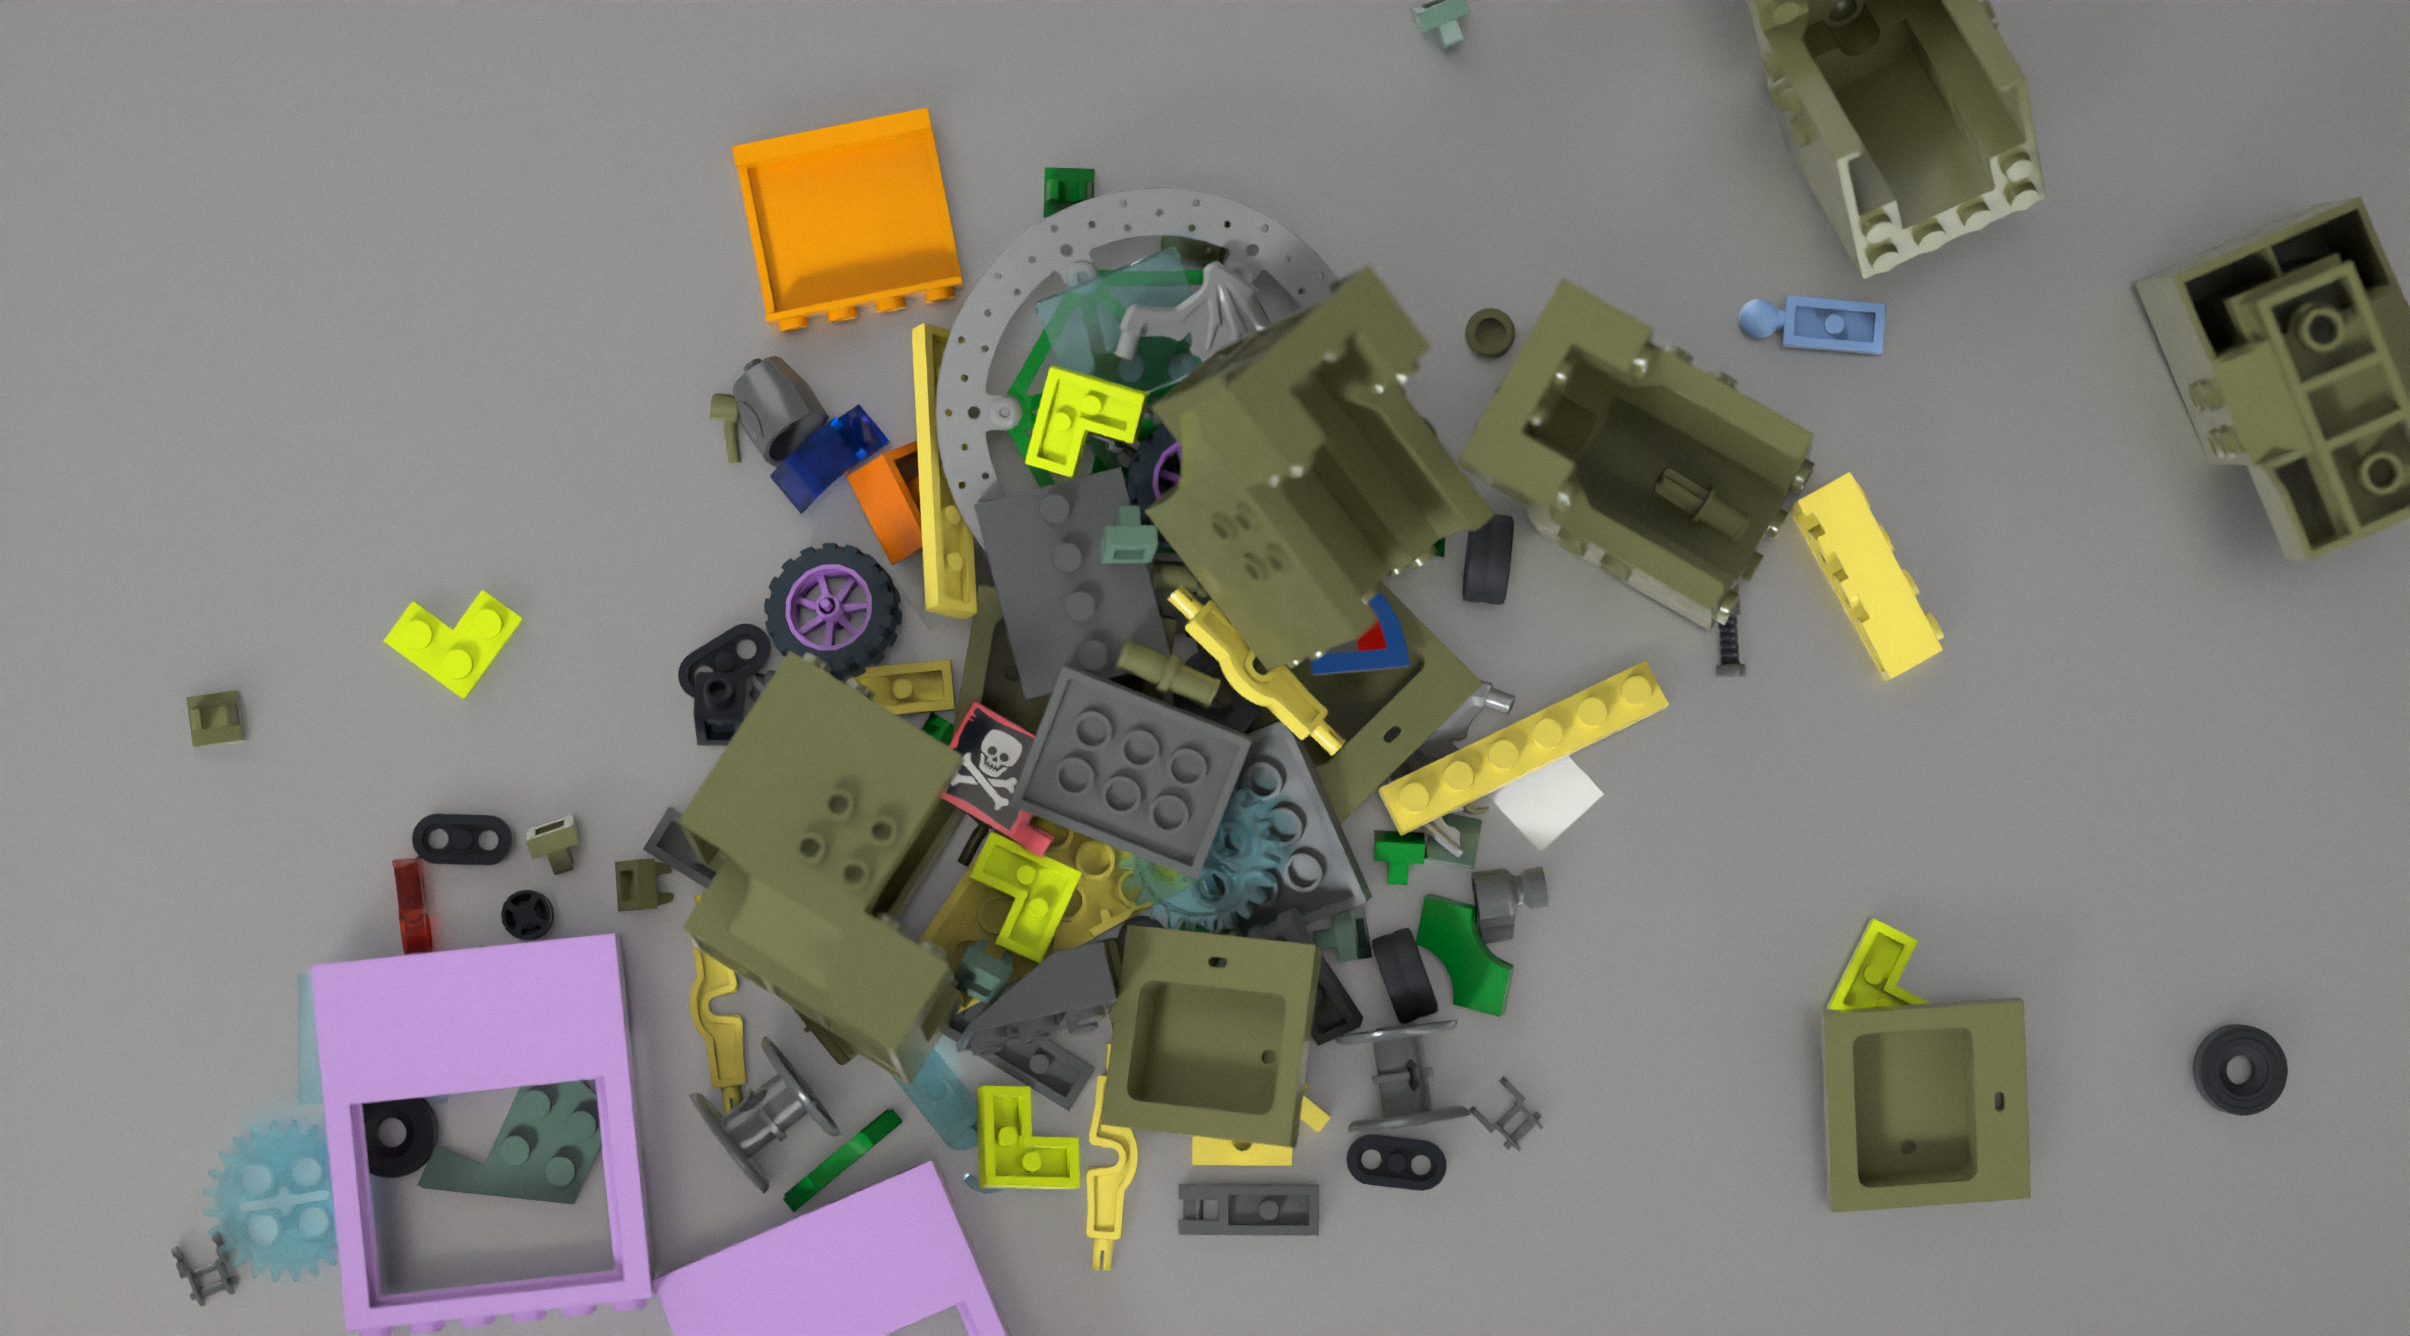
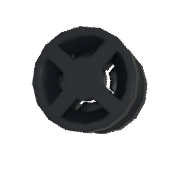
[501,890,555,940]

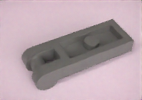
[1248,908,1363,1046]
[1178,1184,1319,1236]

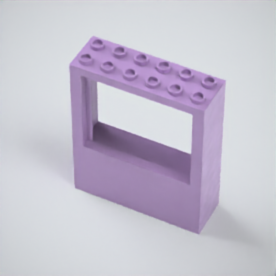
[310,933,656,1336]
[652,1157,1012,1336]

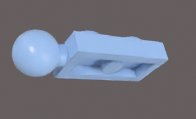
[1739,295,1886,355]

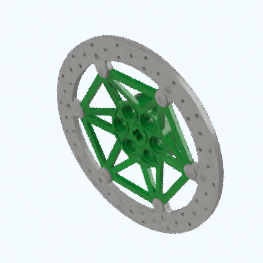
[935,187,1338,634]

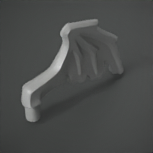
[1115,261,1271,362]
[1384,680,1515,858]

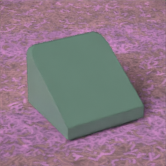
[1424,813,1482,869]

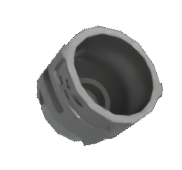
[732,356,829,467]

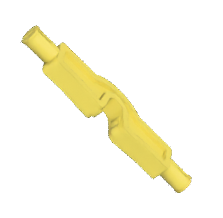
[1167,584,1346,756]
[690,895,748,1115]
[1086,1044,1138,1271]

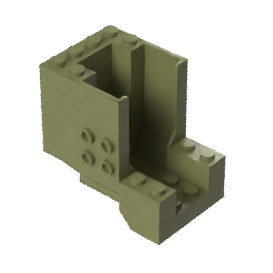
[1744,0,2046,279]
[2134,196,2410,561]
[1145,264,1495,670]
[1459,278,1815,631]
[678,651,967,1086]

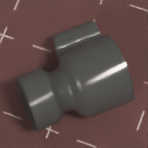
[1471,867,1548,944]

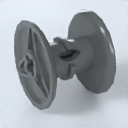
[1335,1020,1471,1132]
[689,1036,841,1193]

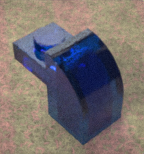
[770,404,890,514]

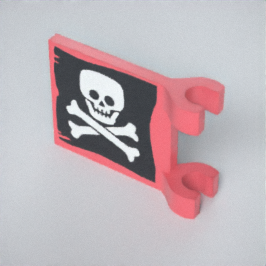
[942,701,1055,857]

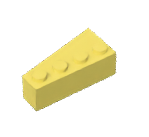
[1788,472,1944,681]

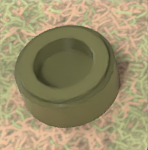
[1465,308,1515,359]

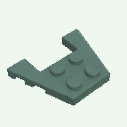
[417,1080,602,1204]

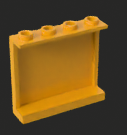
[732,107,964,333]

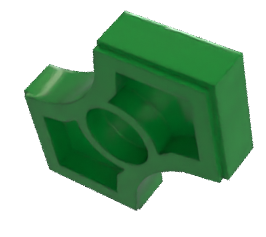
[1416,894,1514,1017]
[783,1109,903,1213]

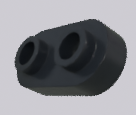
[678,624,772,698]
[412,814,514,865]
[1346,1134,1447,1191]

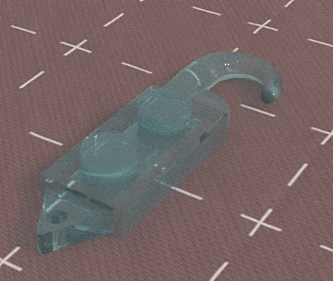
[890,1048,1005,1194]

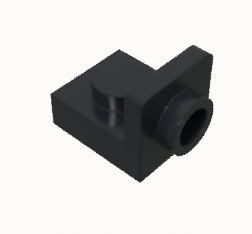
[693,672,747,745]

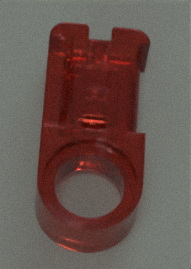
[392,856,433,955]

